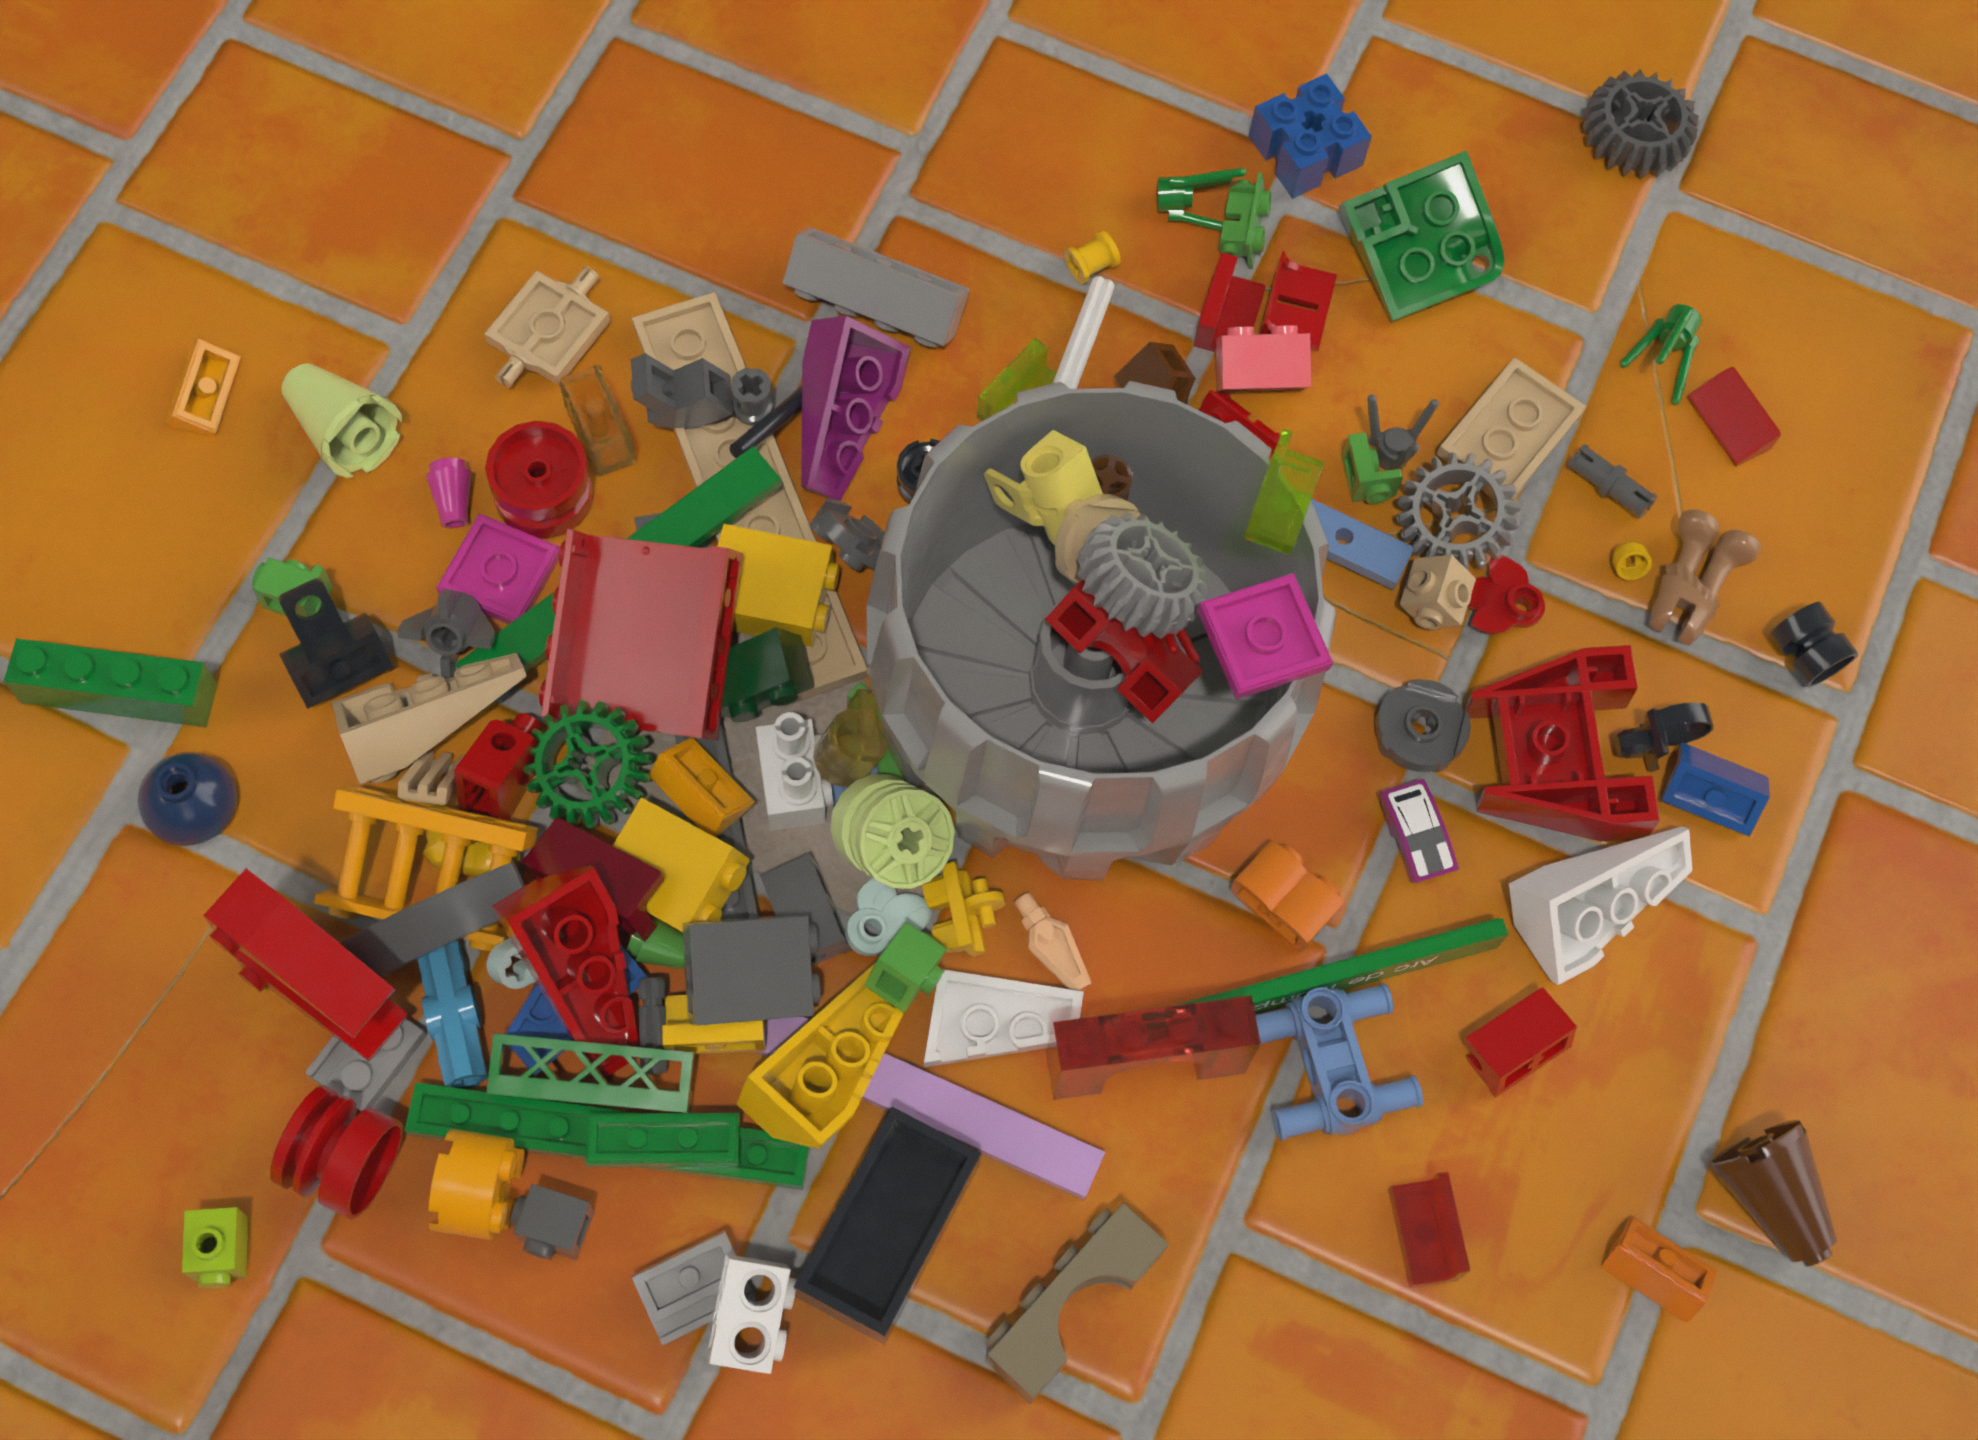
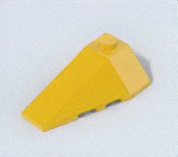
[737,961,904,1149]

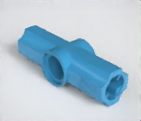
[418,940,488,1089]

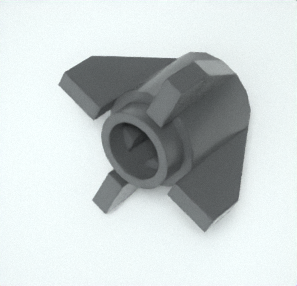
[398,589,495,679]

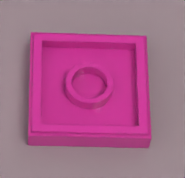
[436,513,560,624]
[1197,573,1333,700]

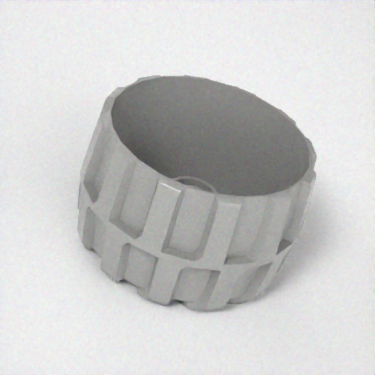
[867,381,1337,881]

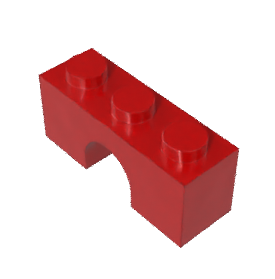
[1045,580,1204,724]

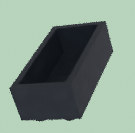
[794,1107,982,1345]

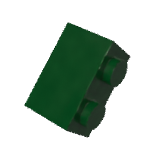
[721,627,814,722]

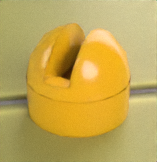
[1612,541,1652,580]

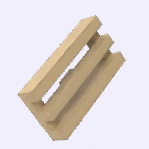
[398,750,464,805]

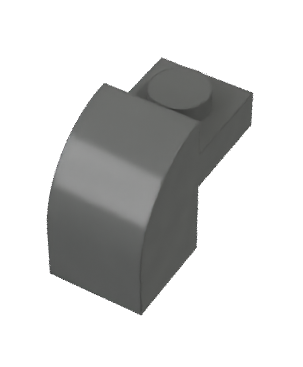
[631,353,733,429]

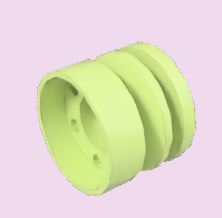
[830,774,955,889]

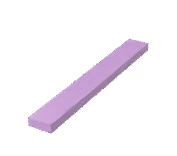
[754,1017,1105,1200]

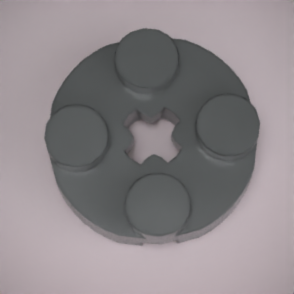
[810,498,885,571]
[1375,679,1471,772]

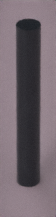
[729,386,802,458]

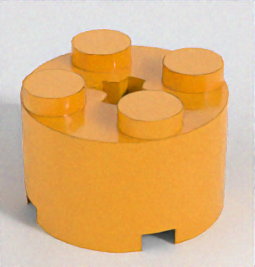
[428,1129,525,1241]

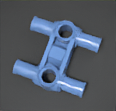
[1244,983,1423,1141]

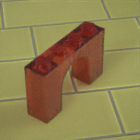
[1046,995,1261,1100]

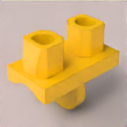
[922,861,1005,957]

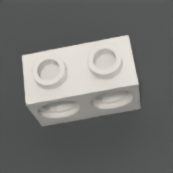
[706,1254,797,1374]

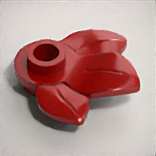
[1467,555,1545,634]

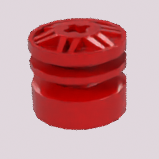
[270,1085,403,1220]

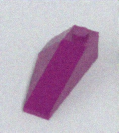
[801,316,910,501]

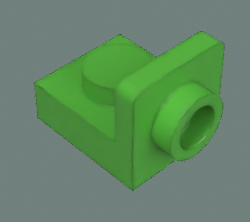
[1341,433,1403,504]

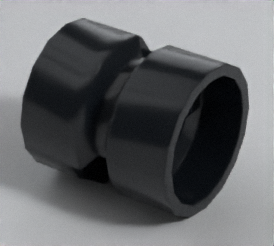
[1770,601,1858,687]

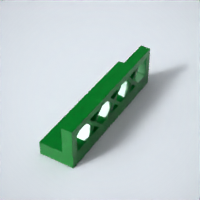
[486,1033,695,1113]

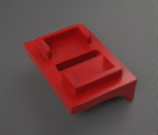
[1260,251,1337,351]

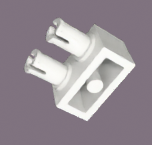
[755,712,833,831]

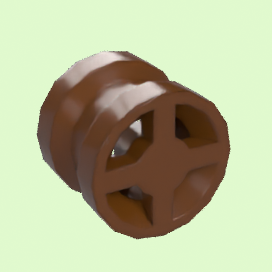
[1091,454,1133,501]

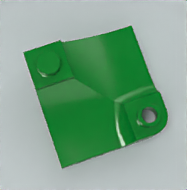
[1338,150,1504,323]

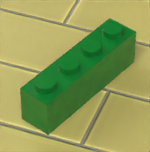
[3,638,218,728]

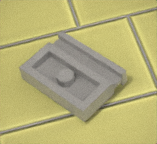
[305,1019,427,1112]
[631,1230,756,1346]

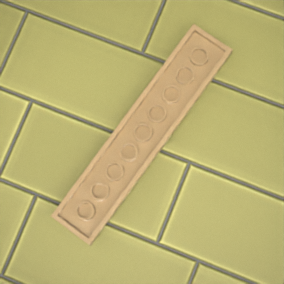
[632,292,868,707]

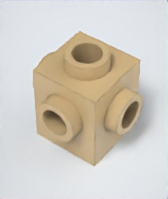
[1400,555,1476,630]

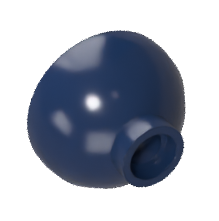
[138,752,237,846]

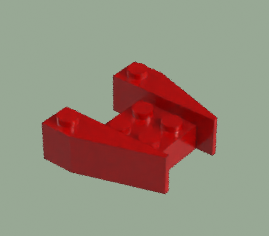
[1464,645,1660,842]
[203,868,409,1061]

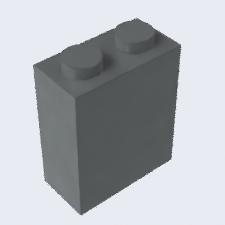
[682,914,821,1026]

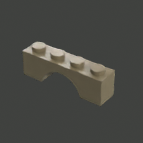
[985,1203,1169,1404]

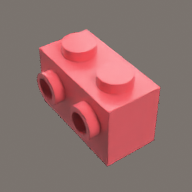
[1216,326,1311,391]

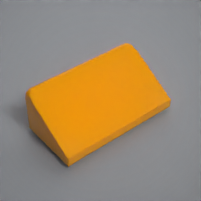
[164,339,241,436]
[650,737,755,837]

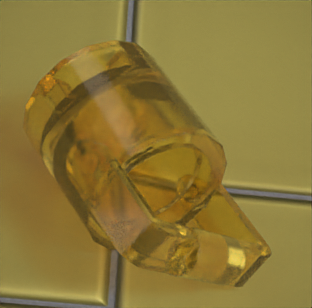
[813,689,888,787]

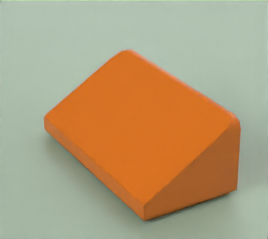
[1602,1215,1718,1322]

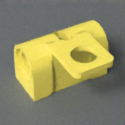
[983,430,1103,545]

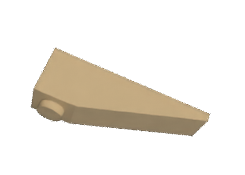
[331,653,527,784]

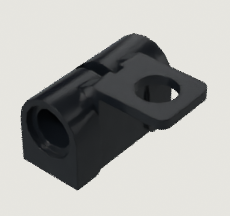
[278,578,394,709]

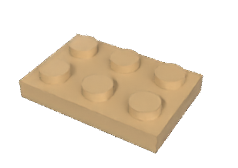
[1436,357,1587,499]

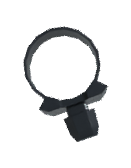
[1615,702,1714,772]

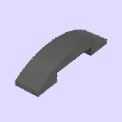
[340,862,525,978]

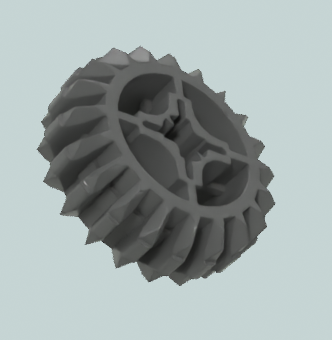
[1582,69,1699,179]

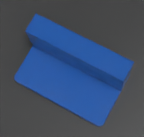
[1661,743,1770,837]

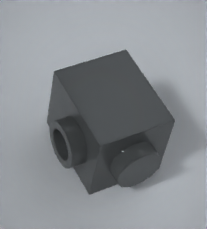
[510,1184,595,1260]

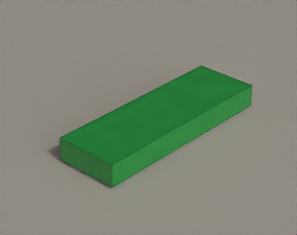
[585,1113,740,1167]

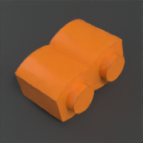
[1230,840,1344,953]

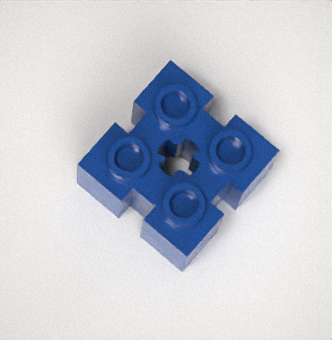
[1248,73,1372,199]

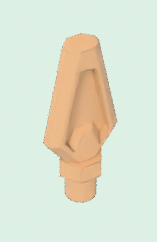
[1014,893,1092,991]

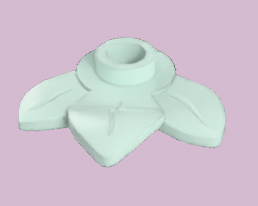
[845,878,932,956]

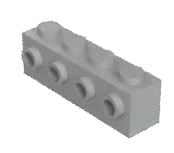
[782,227,970,347]

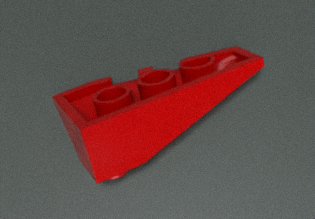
[491,865,640,1078]

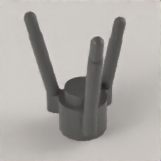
[1367,394,1439,471]

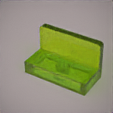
[977,338,1057,421]
[1243,428,1325,556]

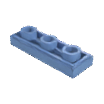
[1292,490,1414,590]

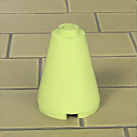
[282,363,402,478]

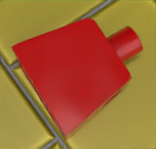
[453,713,542,821]

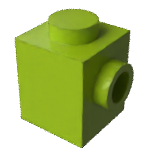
[182,1207,248,1288]

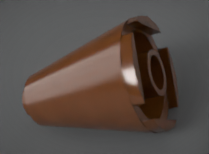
[1711,1120,1837,1267]

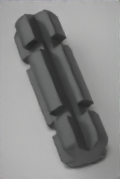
[638,977,668,1075]

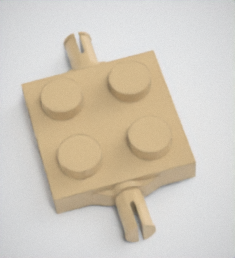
[484,266,610,388]

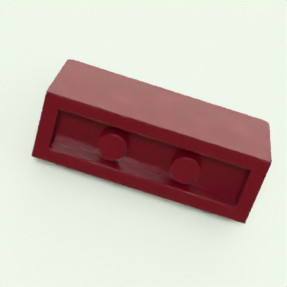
[522,818,664,942]

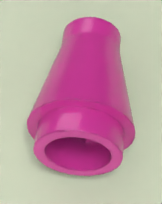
[426,458,472,528]

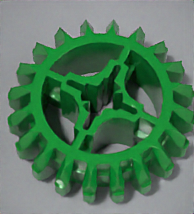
[524,700,652,829]

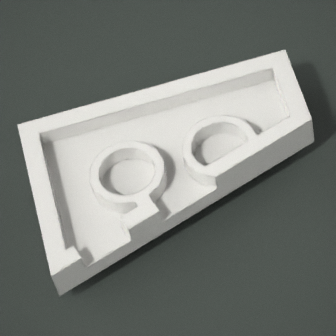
[924,969,1084,1067]

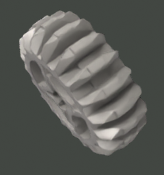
[1397,452,1520,570]
[1077,512,1210,639]

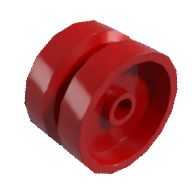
[485,420,594,539]

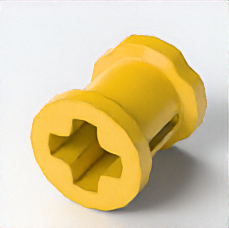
[1064,230,1121,285]

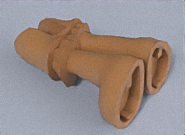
[1649,509,1761,646]

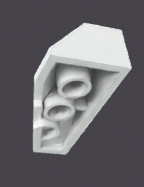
[1509,827,1693,985]

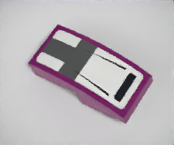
[1378,779,1459,883]

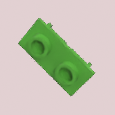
[1219,173,1272,269]

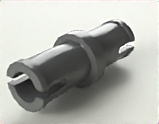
[1568,444,1658,519]

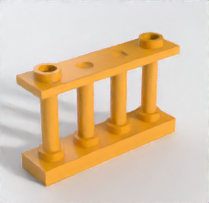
[314,785,538,951]

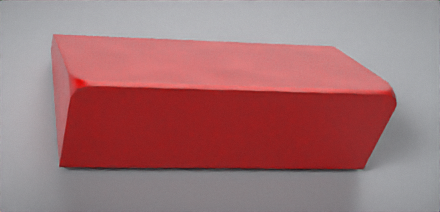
[1687,367,1781,466]

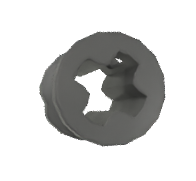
[731,368,773,425]

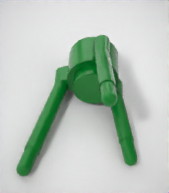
[1157,168,1246,232]
[1620,304,1702,405]

